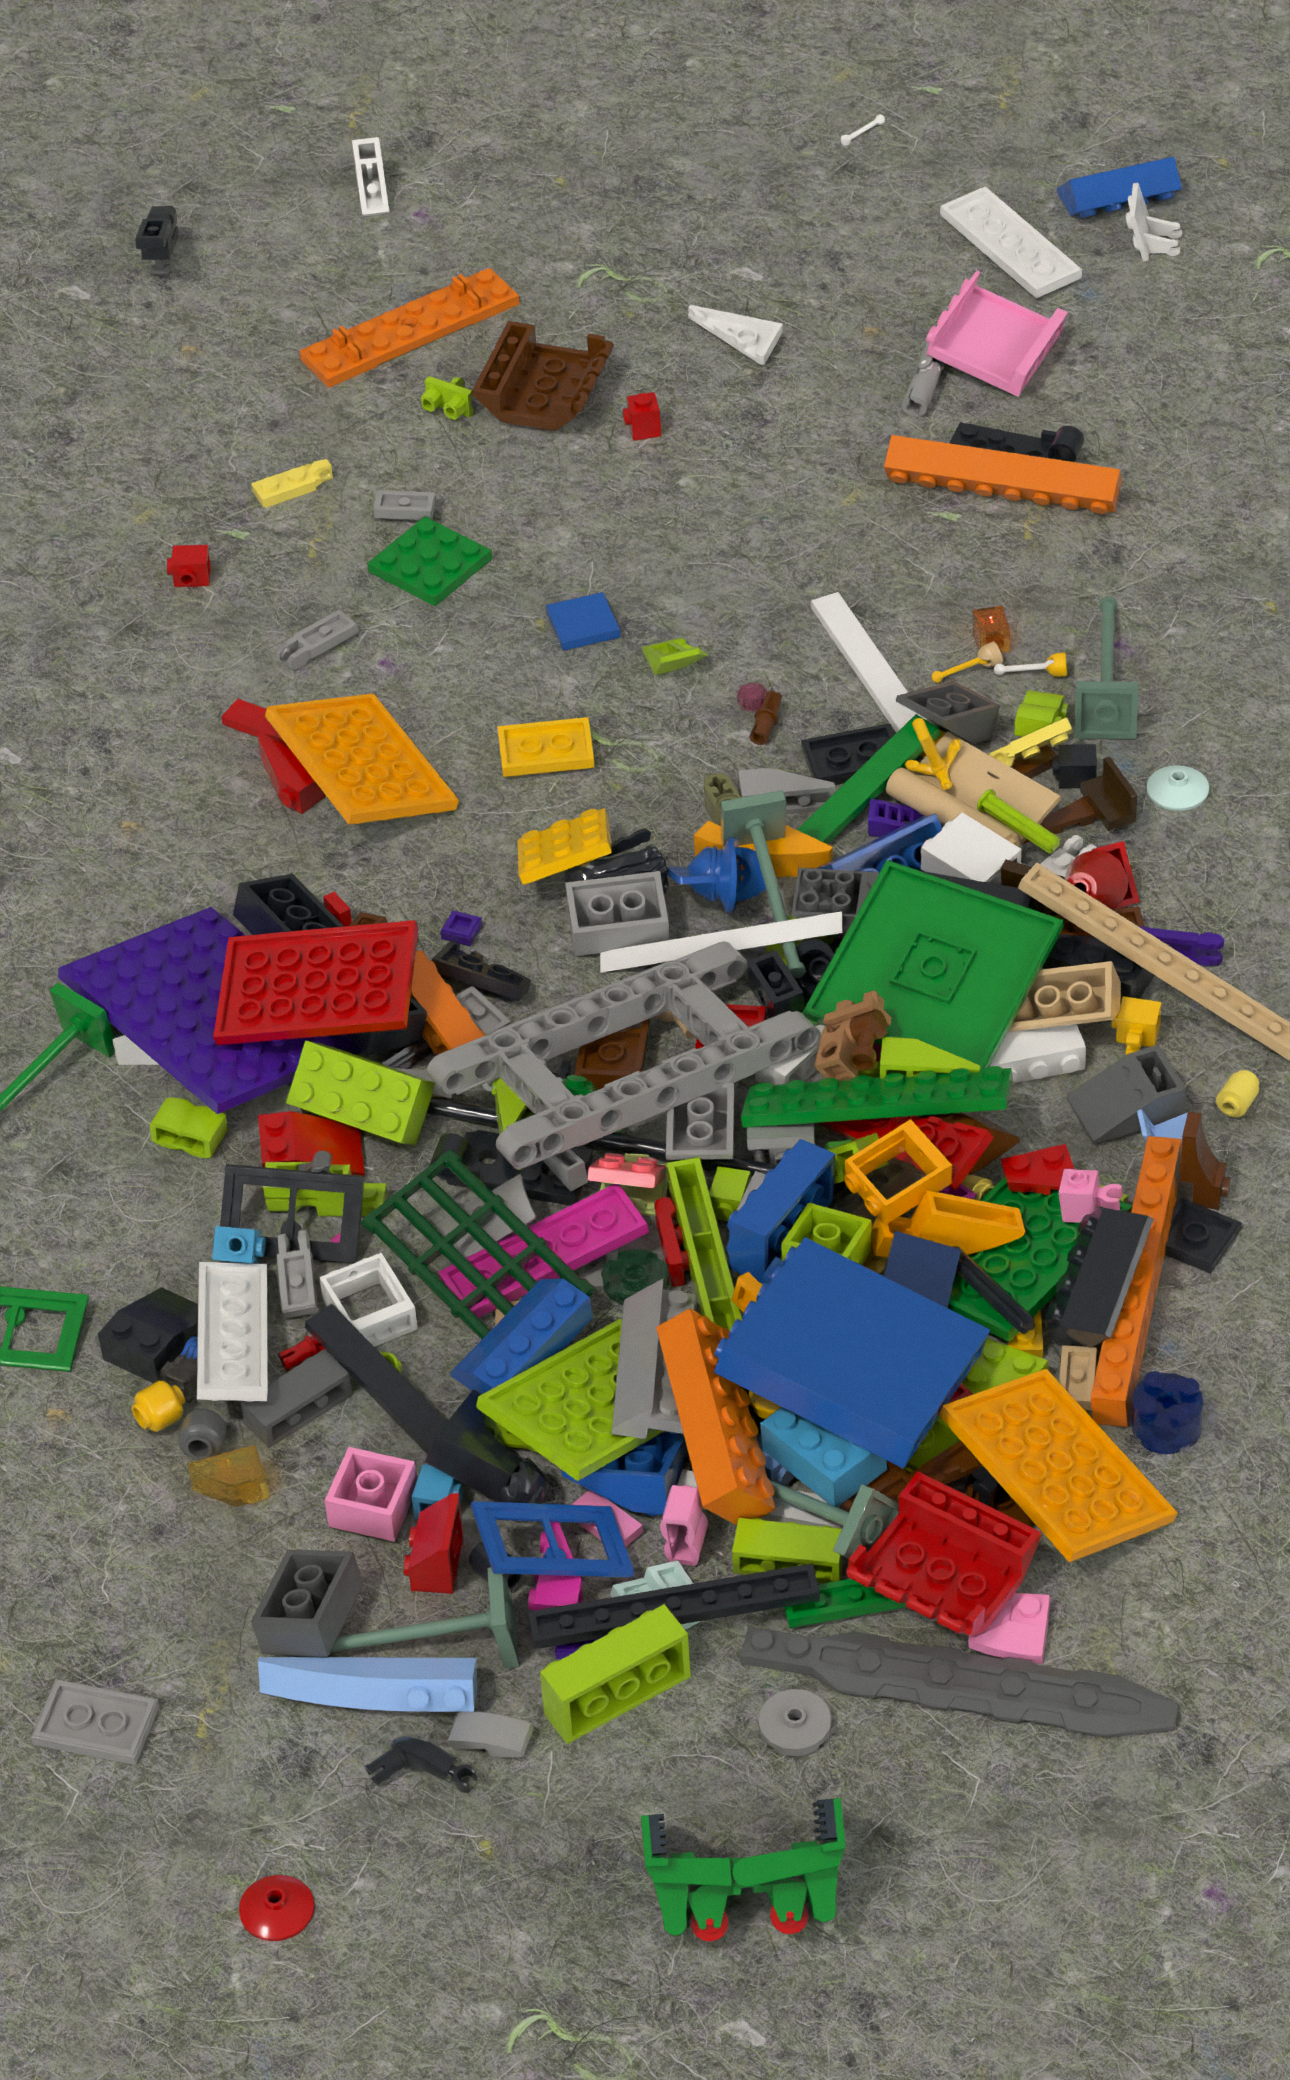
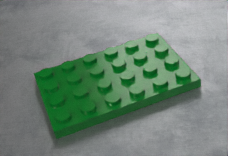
[947,1177,1132,1341]

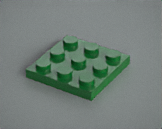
[367,516,492,606]

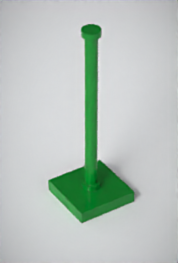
[0,982,115,1112]

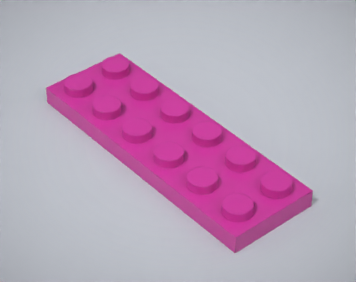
[438,1184,649,1318]

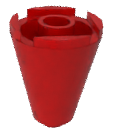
[1065,850,1128,909]

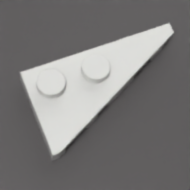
[688,305,783,365]

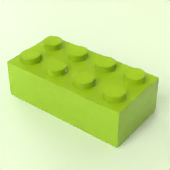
[286,1041,436,1145]
[540,1604,691,1744]

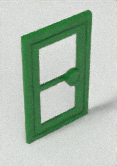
[0,1286,89,1372]

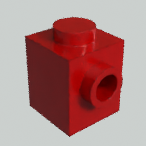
[622,392,661,441]
[167,544,211,587]

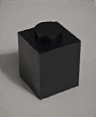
[1052,744,1097,789]

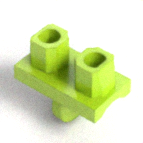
[421,376,474,420]

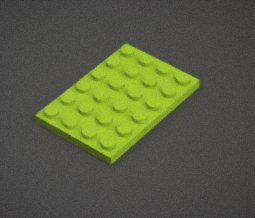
[476,1319,664,1481]

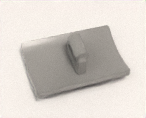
[437,1174,536,1265]

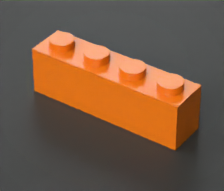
[411,950,486,1056]

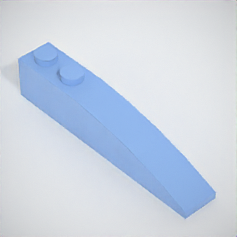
[258,1657,478,1712]

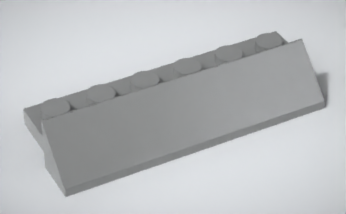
[611,1278,695,1439]

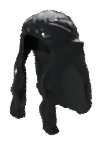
[564,828,669,895]

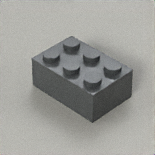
[251,1549,363,1657]

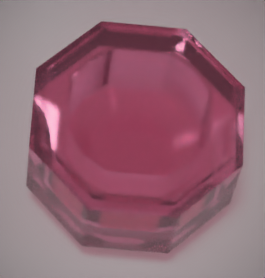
[737,682,767,711]

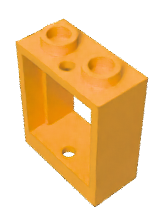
[844,1119,952,1225]

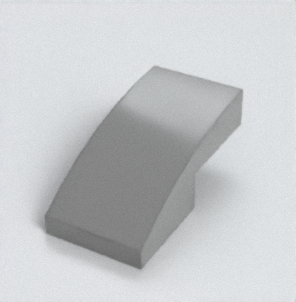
[448,1711,534,1758]

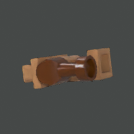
[814,991,892,1081]

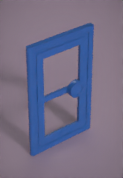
[471,1501,635,1577]

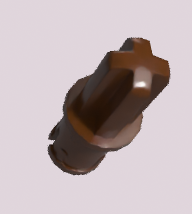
[749,690,782,745]

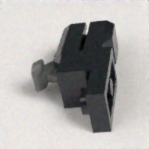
[135,206,179,275]

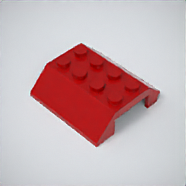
[846,1471,1041,1636]

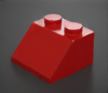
[403,1493,464,1594]

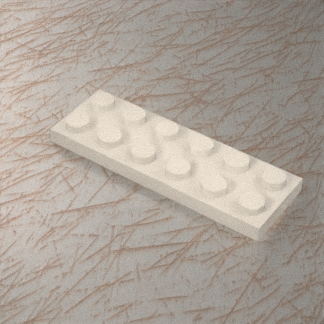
[940,187,1082,298]
[197,1262,268,1402]

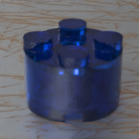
[1131,1371,1203,1454]

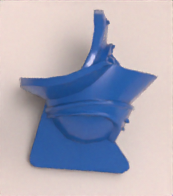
[668,837,766,914]

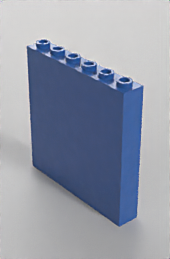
[714,1237,990,1469]

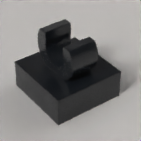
[971,1466,1009,1509]

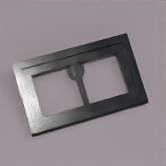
[220,1164,365,1263]

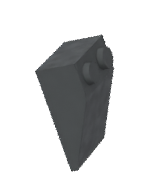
[896,681,1000,745]

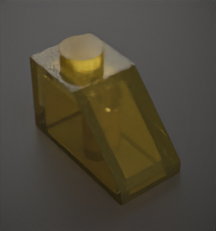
[187,1445,269,1507]

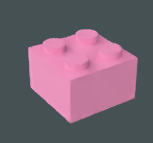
[324,1447,417,1542]

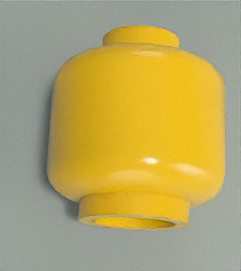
[131,1381,185,1432]

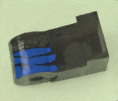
[161,1336,198,1403]

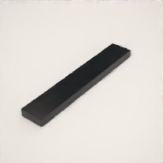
[305,1303,447,1455]

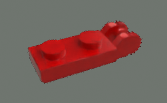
[654,1197,689,1287]

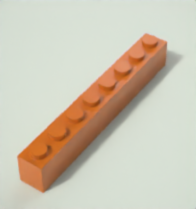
[884,435,1122,514]

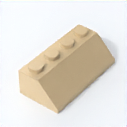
[1008,961,1121,1032]

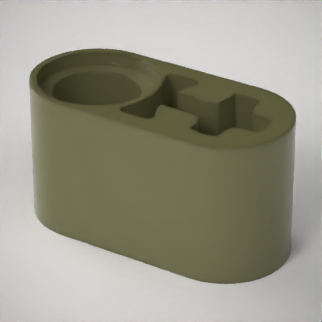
[704,773,741,826]

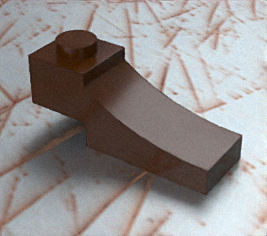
[1180,1111,1231,1210]

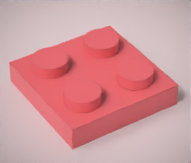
[588,1153,666,1188]

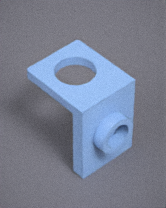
[1137,1109,1188,1142]

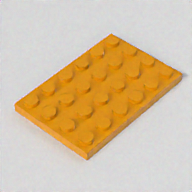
[265,693,459,825]
[939,1369,1178,1563]

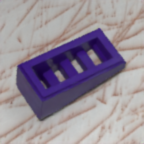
[868,799,924,837]

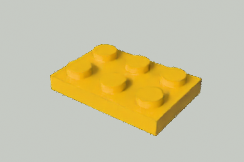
[497,717,595,777]

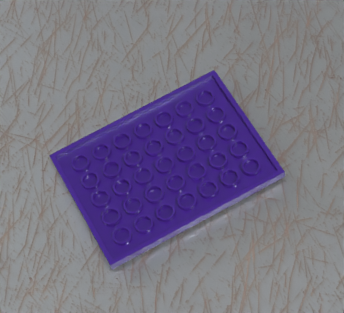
[58,907,362,1114]

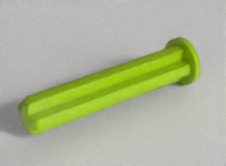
[977,789,1060,853]

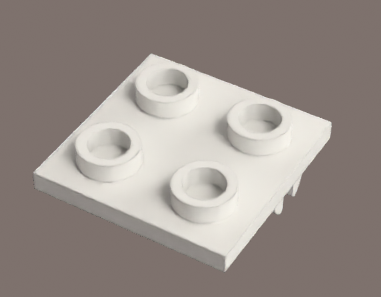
[1126,183,1182,261]

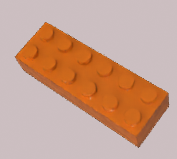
[656,1308,776,1525]

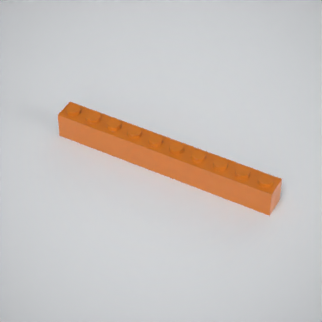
[1091,1136,1182,1427]

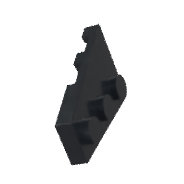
[432,940,531,1001]

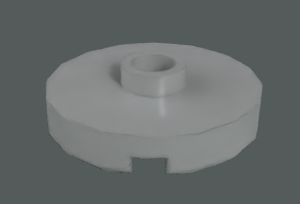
[758,1689,832,1757]

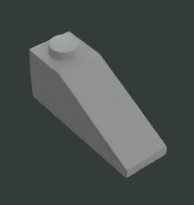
[738,768,835,814]

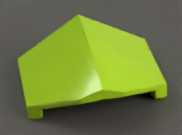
[642,638,708,675]

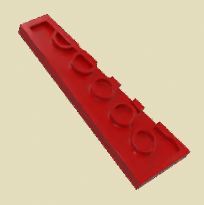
[818,1116,994,1191]

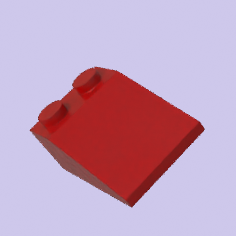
[258,1111,365,1176]

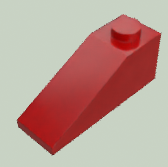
[257,732,326,814]

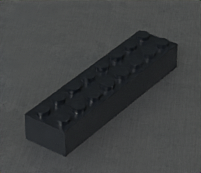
[233,873,427,1055]

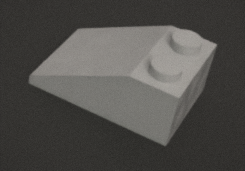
[666,1083,735,1160]

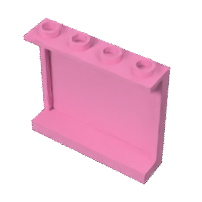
[926,270,1068,397]

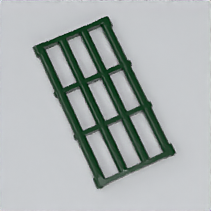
[361,1149,596,1340]

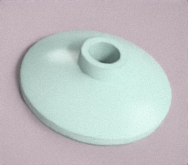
[1146,765,1209,811]

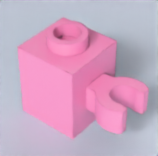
[1059,1169,1123,1223]

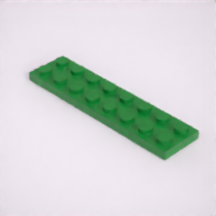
[741,1066,1013,1128]

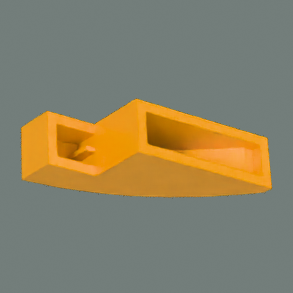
[694,820,833,877]
[871,1190,1025,1257]

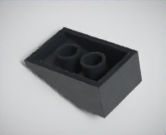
[98,1287,198,1383]

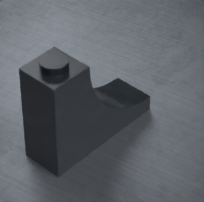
[425,1389,523,1502]

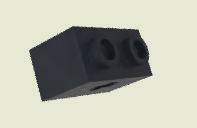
[747,950,805,1019]

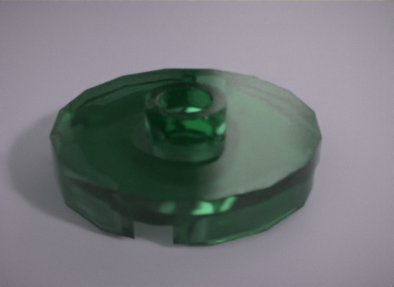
[601,1249,670,1305]

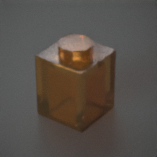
[973,605,1010,653]

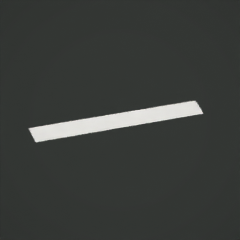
[600,911,843,973]

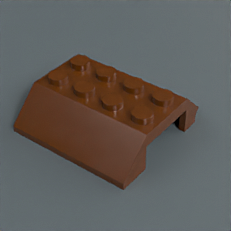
[472,321,614,431]

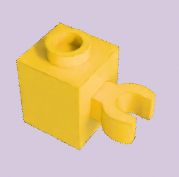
[1111,996,1162,1056]

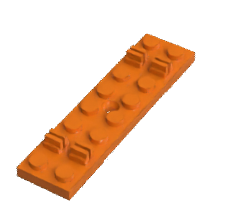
[299,268,520,388]

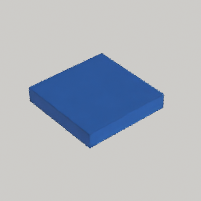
[546,592,620,651]

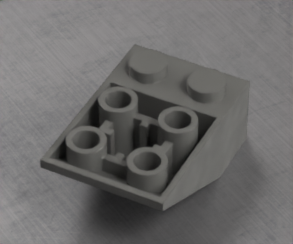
[791,868,880,938]
[1067,1045,1186,1144]

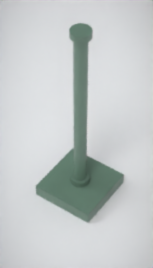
[1075,596,1138,739]
[721,790,806,979]
[770,1480,899,1559]
[289,1567,519,1668]

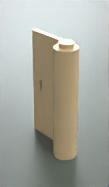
[886,732,1061,848]

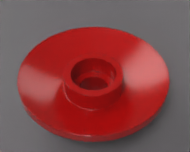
[239,1875,314,1941]

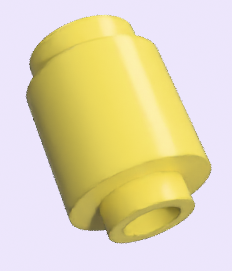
[1216,1070,1259,1118]

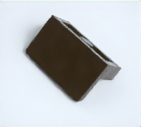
[1080,756,1137,831]

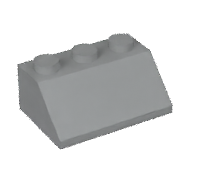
[565,871,669,956]

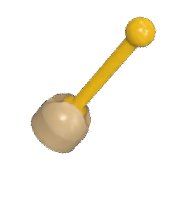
[931,641,1003,683]

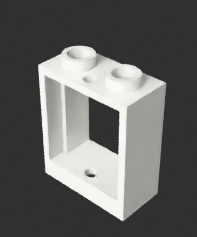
[319,1253,418,1347]

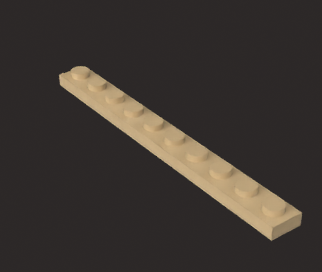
[1018,863,1290,1061]

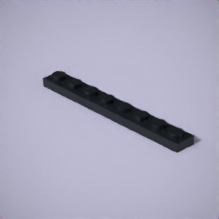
[528,1563,820,1649]

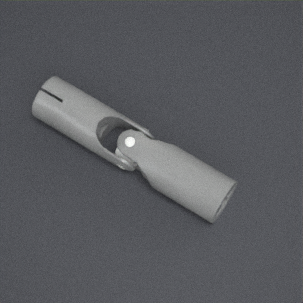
[902,342,945,417]

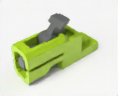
[263,1151,388,1216]

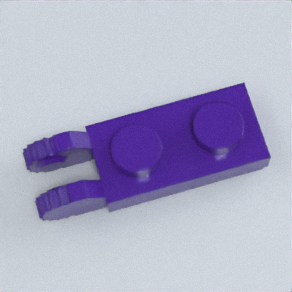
[1138,926,1224,966]

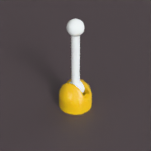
[994,652,1067,677]

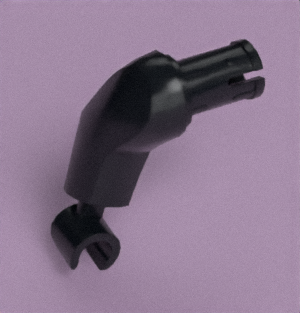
[364,1736,477,1793]

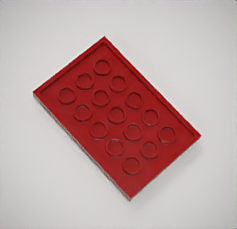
[213,920,419,1045]

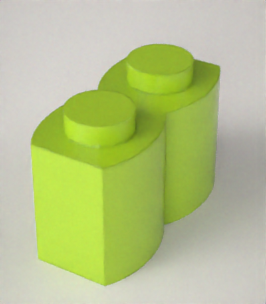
[1014,690,1069,737]
[149,1097,228,1158]

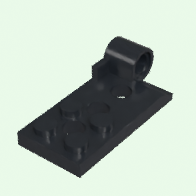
[950,422,1085,462]
[430,1130,593,1206]

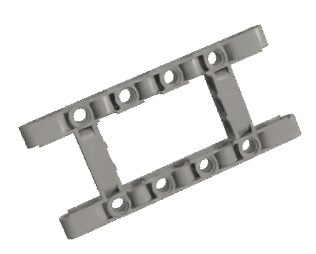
[427,941,820,1169]

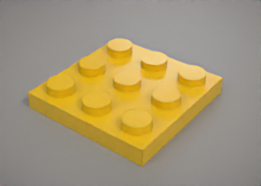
[517,808,612,885]

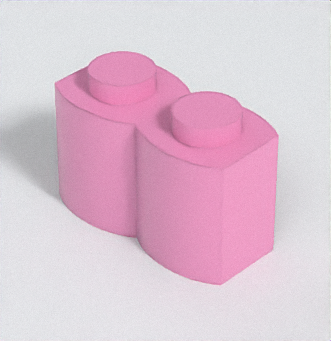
[660,1485,708,1566]

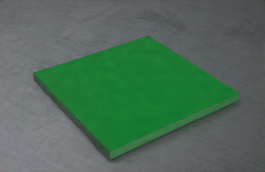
[803,860,1064,1070]

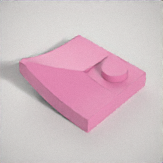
[968,1593,1050,1664]

